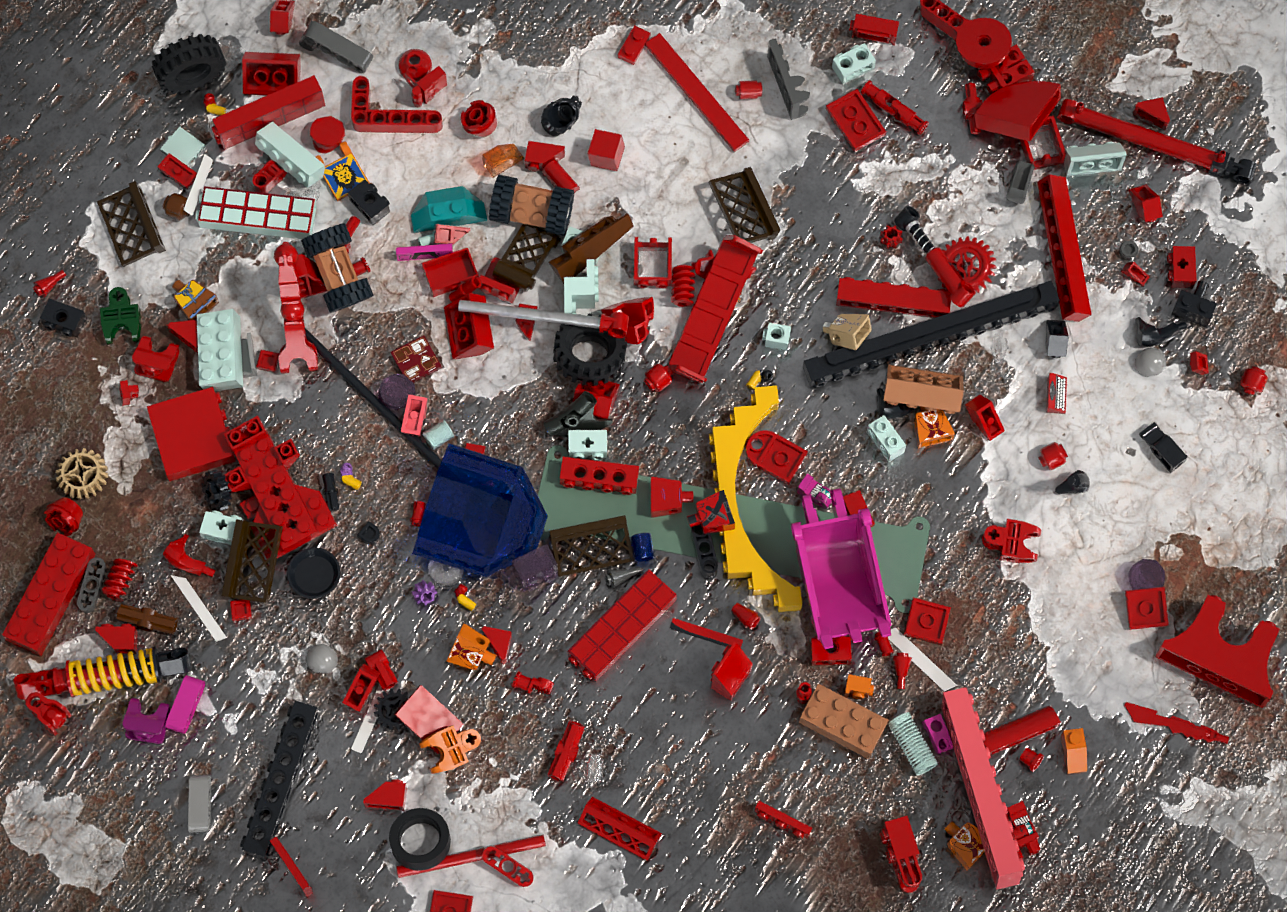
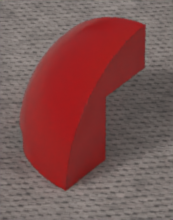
[601,297,654,345]

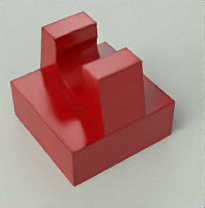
[119,380,139,406]

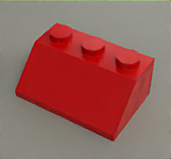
[242,52,301,95]
[444,293,494,359]

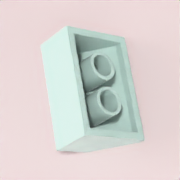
[1064,142,1126,176]

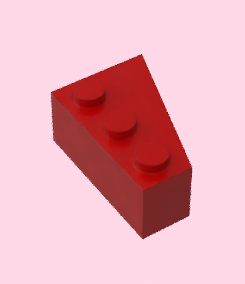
[296,254,327,299]

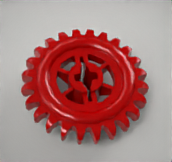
[938,236,997,293]

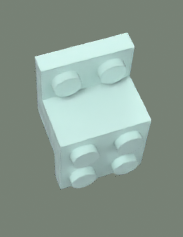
[564,259,599,325]

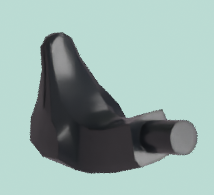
[1135,317,1187,347]
[876,388,919,420]
[1055,470,1090,494]

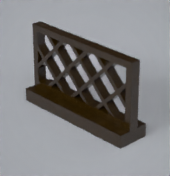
[708,167,780,243]
[97,181,166,267]
[549,515,635,577]
[221,519,283,603]

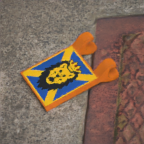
[315,141,370,201]

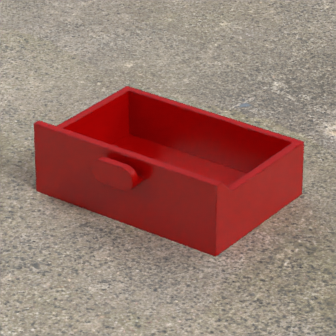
[422,247,479,297]

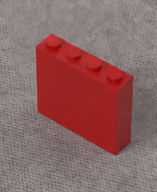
[147,387,236,482]

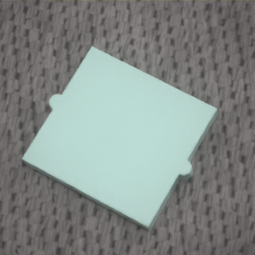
[160,127,205,166]

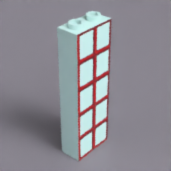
[196,186,317,239]

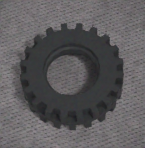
[152,34,227,94]
[553,313,627,386]

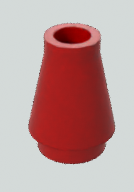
[731,603,761,630]

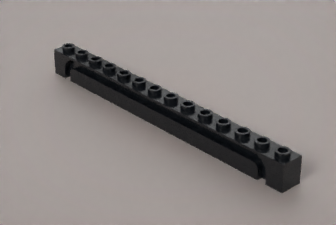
[803,280,1060,387]

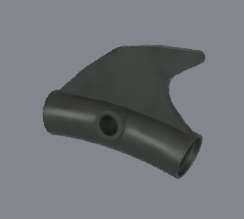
[544,391,613,437]

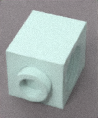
[762,323,791,351]

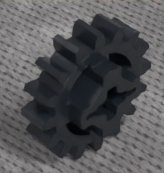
[201,469,232,512]
[374,689,409,732]

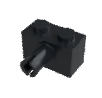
[1172,281,1217,328]

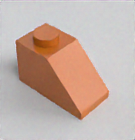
[1060,728,1087,774]

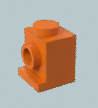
[844,674,874,700]

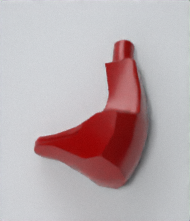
[163,534,216,577]

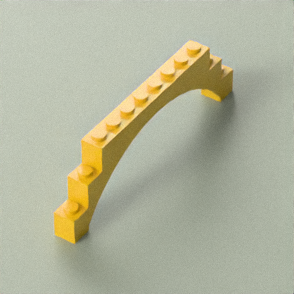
[709,386,802,612]

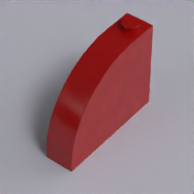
[974,81,1061,142]

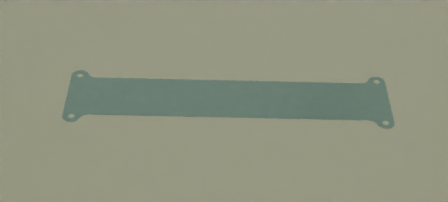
[530,445,930,613]

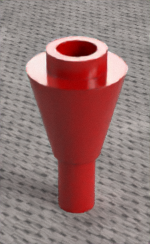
[33,270,66,298]
[893,653,912,689]

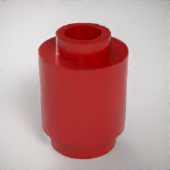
[735,80,762,99]

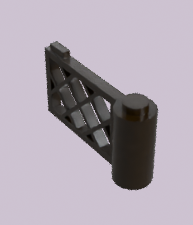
[492,224,561,292]

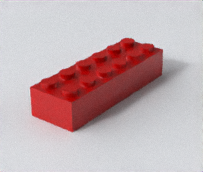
[2,532,96,657]

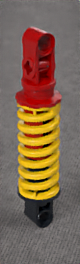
[13,646,192,700]

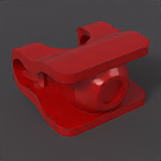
[132,336,180,382]
[25,692,72,736]

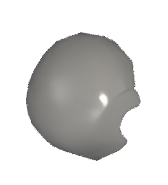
[1135,348,1166,377]
[306,644,338,674]

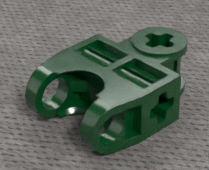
[100,287,142,345]

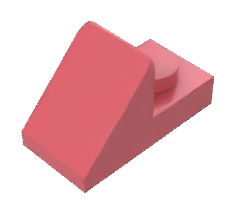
[401,394,428,436]

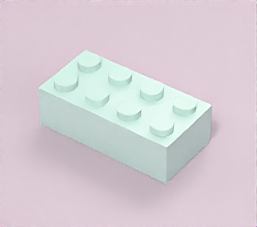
[197,309,243,392]

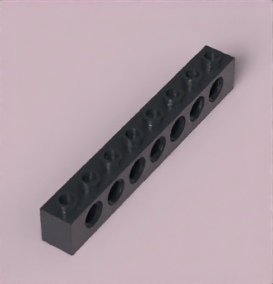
[240,701,319,861]

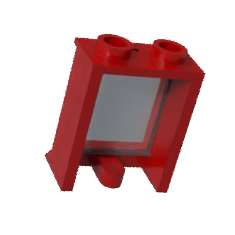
[1019,115,1066,170]
[634,237,672,288]

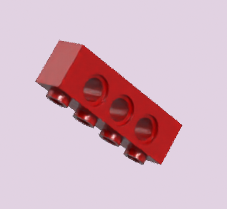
[560,457,639,495]

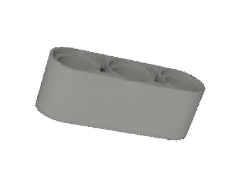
[188,775,211,832]

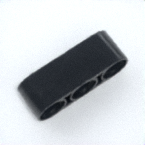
[691,524,718,579]

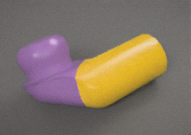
[340,463,362,490]

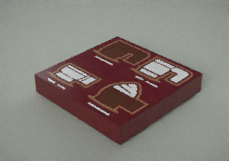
[390,335,442,386]

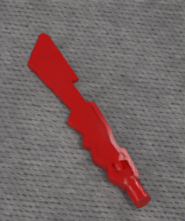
[1125,702,1229,744]

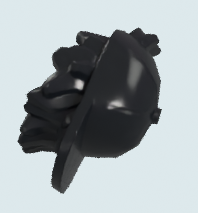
[541,95,582,137]

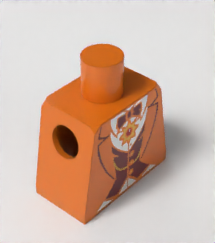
[914,406,955,449]
[447,624,497,670]
[944,821,985,871]

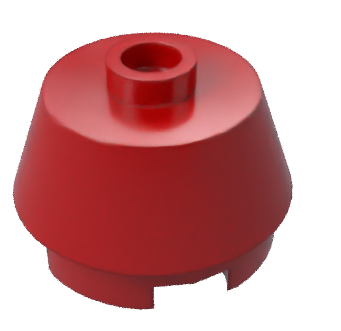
[461,100,497,137]
[44,497,83,536]

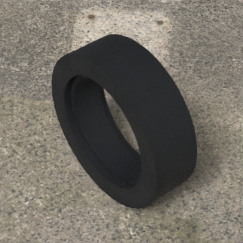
[389,808,451,871]

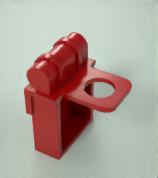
[405,66,447,107]

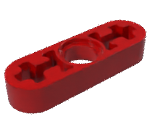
[482,845,534,887]

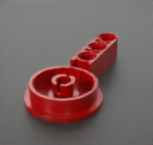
[920,0,1012,69]

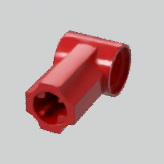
[364,649,398,691]

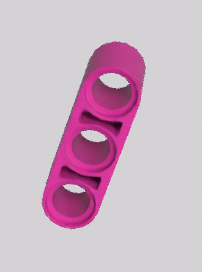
[165,675,205,734]

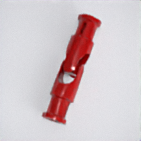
[861,80,929,135]

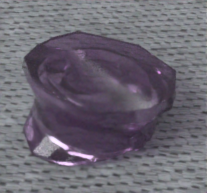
[378,374,416,410]
[1128,559,1165,590]

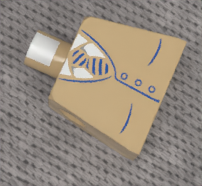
[823,314,872,350]

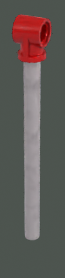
[458,300,629,338]

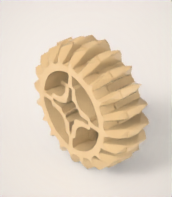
[56,448,108,500]

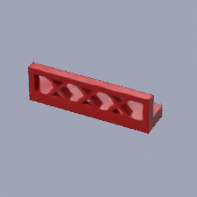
[577,796,662,861]

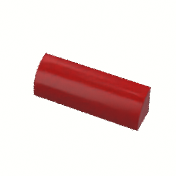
[983,705,1061,756]

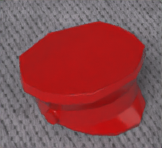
[310,116,345,154]

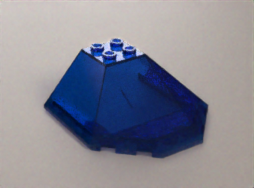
[412,443,548,577]

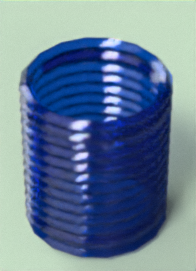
[631,533,655,562]

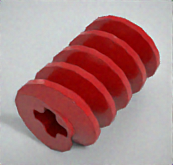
[671,265,695,307]
[101,558,138,602]

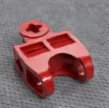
[982,519,1042,563]

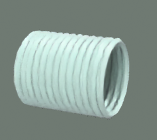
[423,420,454,450]

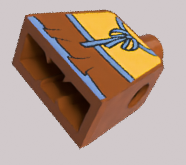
[172,280,219,320]

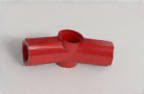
[547,720,585,782]

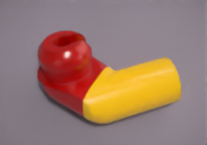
[203,93,226,115]
[454,584,476,611]

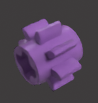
[411,580,437,605]

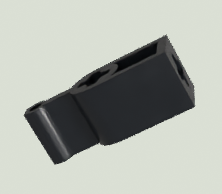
[1139,422,1188,473]

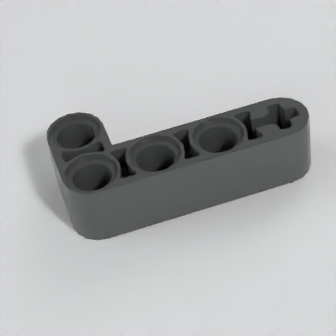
[299,21,373,73]

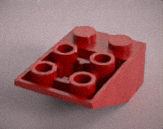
[710,641,753,701]

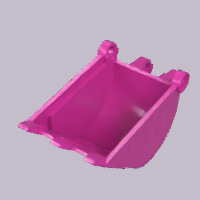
[791,488,892,649]

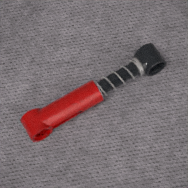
[894,205,976,308]

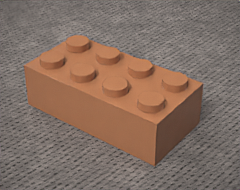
[799,684,889,759]

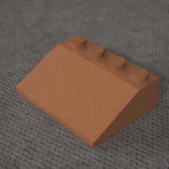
[884,364,964,414]

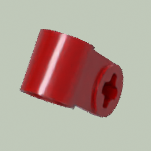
[252,159,287,193]

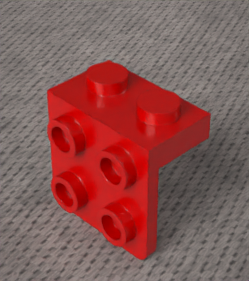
[478,257,520,303]

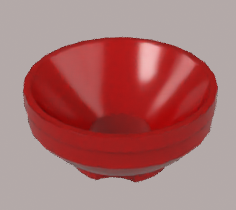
[399,49,432,81]

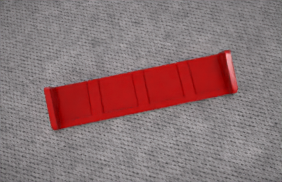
[667,235,763,383]

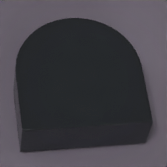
[357,521,380,545]

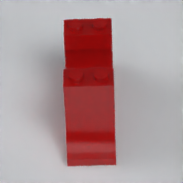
[1155,595,1280,709]

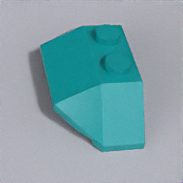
[411,186,487,233]

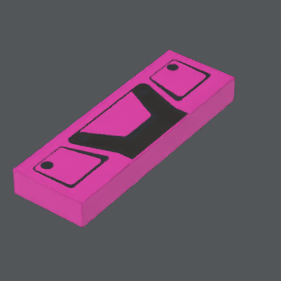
[396,244,453,261]

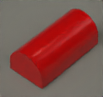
[542,160,580,193]

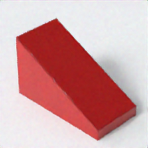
[1120,262,1149,286]

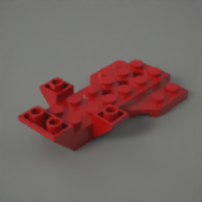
[224,415,338,559]

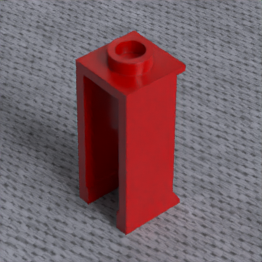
[849,14,899,46]

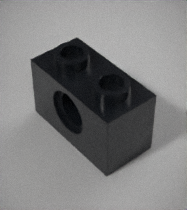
[348,179,390,225]
[40,298,87,337]

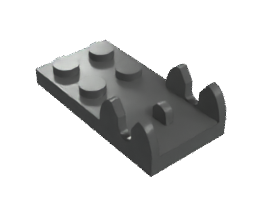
[767,38,810,120]

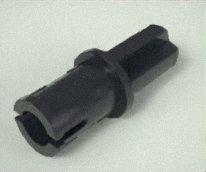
[322,473,339,512]

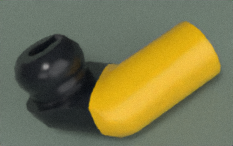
[746,370,773,390]

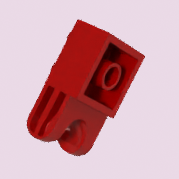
[879,815,922,893]

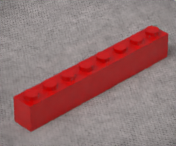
[1037,174,1092,322]

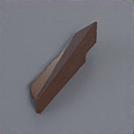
[548,214,634,284]

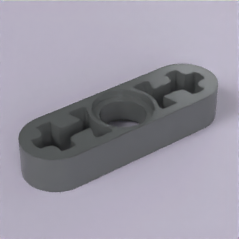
[77,557,107,613]

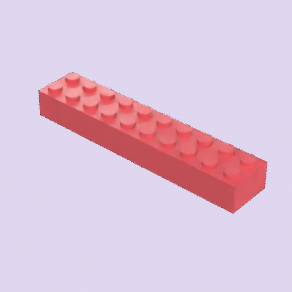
[941,687,1025,890]

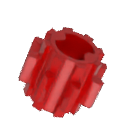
[880,225,903,249]

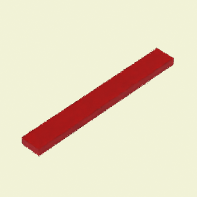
[645,33,749,152]

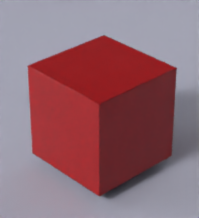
[587,129,625,171]

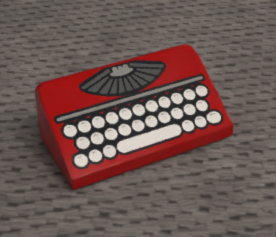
[1046,373,1067,414]

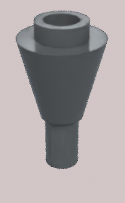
[605,567,641,588]

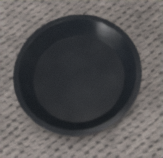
[287,547,340,599]

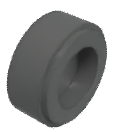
[1119,241,1139,260]

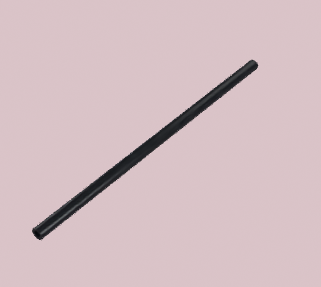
[305,328,481,504]

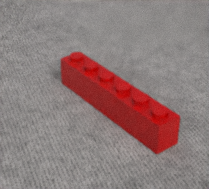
[836,277,951,318]

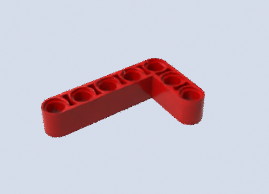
[351,76,443,133]

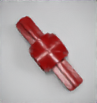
[962,82,983,135]

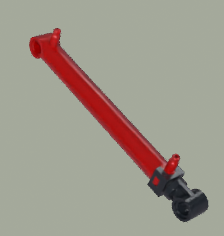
[1057,99,1257,184]

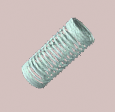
[888,712,938,775]

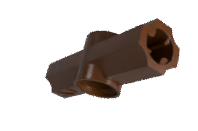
[116,604,178,635]

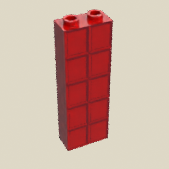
[211,75,325,150]
[567,569,677,682]

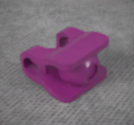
[123,698,170,744]

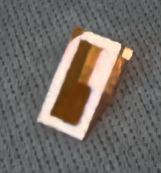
[482,144,524,178]

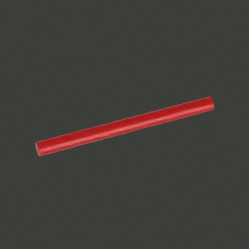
[396,834,546,878]

